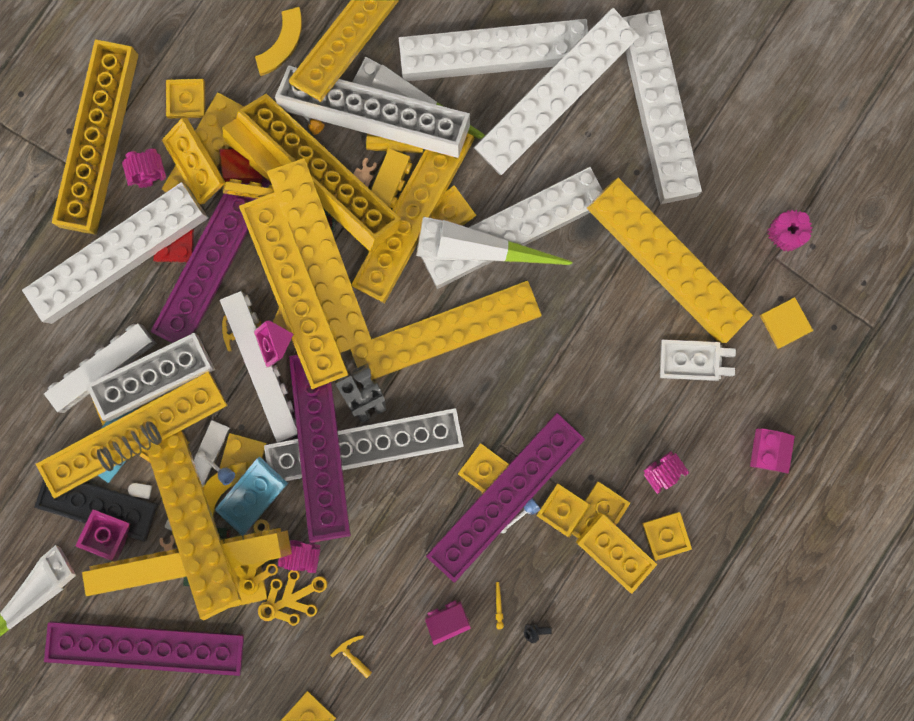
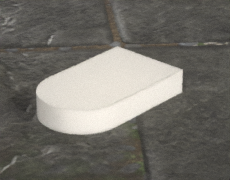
[128,483,152,499]

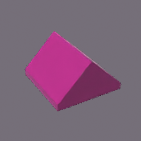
[254,321,293,368]

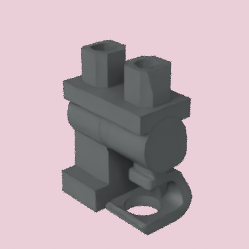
[335,363,387,422]

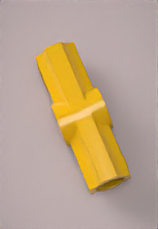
[366,133,423,154]

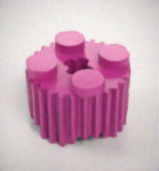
[122,148,166,188]
[768,210,813,252]
[643,451,690,494]
[278,540,321,573]

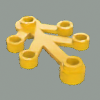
[232,519,278,596]
[258,570,328,626]

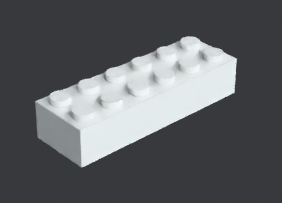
[86,333,215,421]

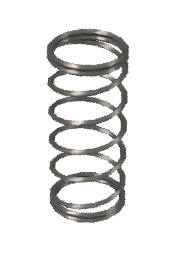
[97,421,162,471]

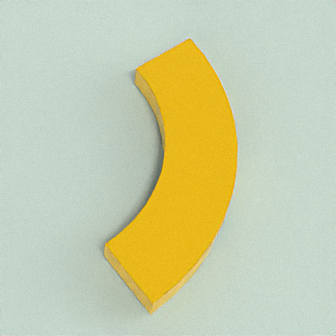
[255,7,302,76]
[203,461,248,519]

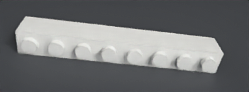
[220,291,298,443]

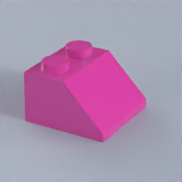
[750,428,795,474]
[75,509,130,562]
[425,600,471,645]

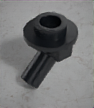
[524,623,552,644]

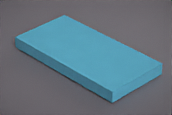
[215,457,288,536]

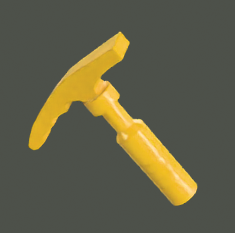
[222,315,262,352]
[330,635,372,678]

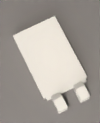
[660,340,736,381]

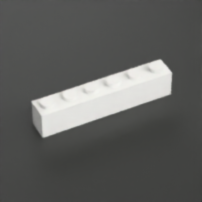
[44,323,157,413]

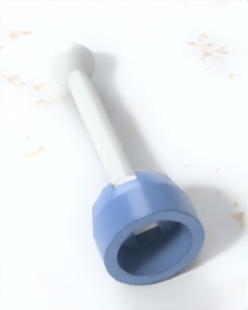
[197,451,235,485]
[500,498,541,534]

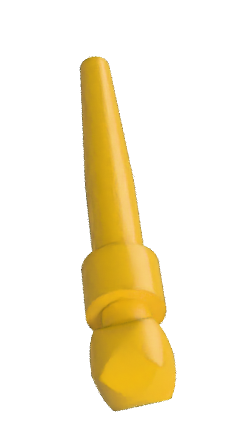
[495,582,504,629]

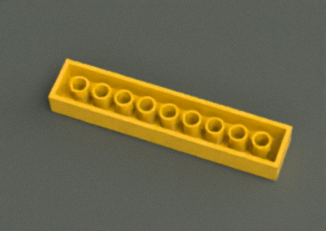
[52,39,138,235]
[237,94,401,252]
[587,178,753,343]
[82,528,292,596]

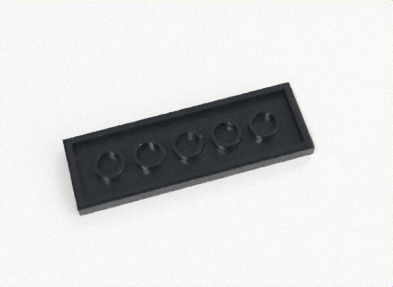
[34,479,158,542]

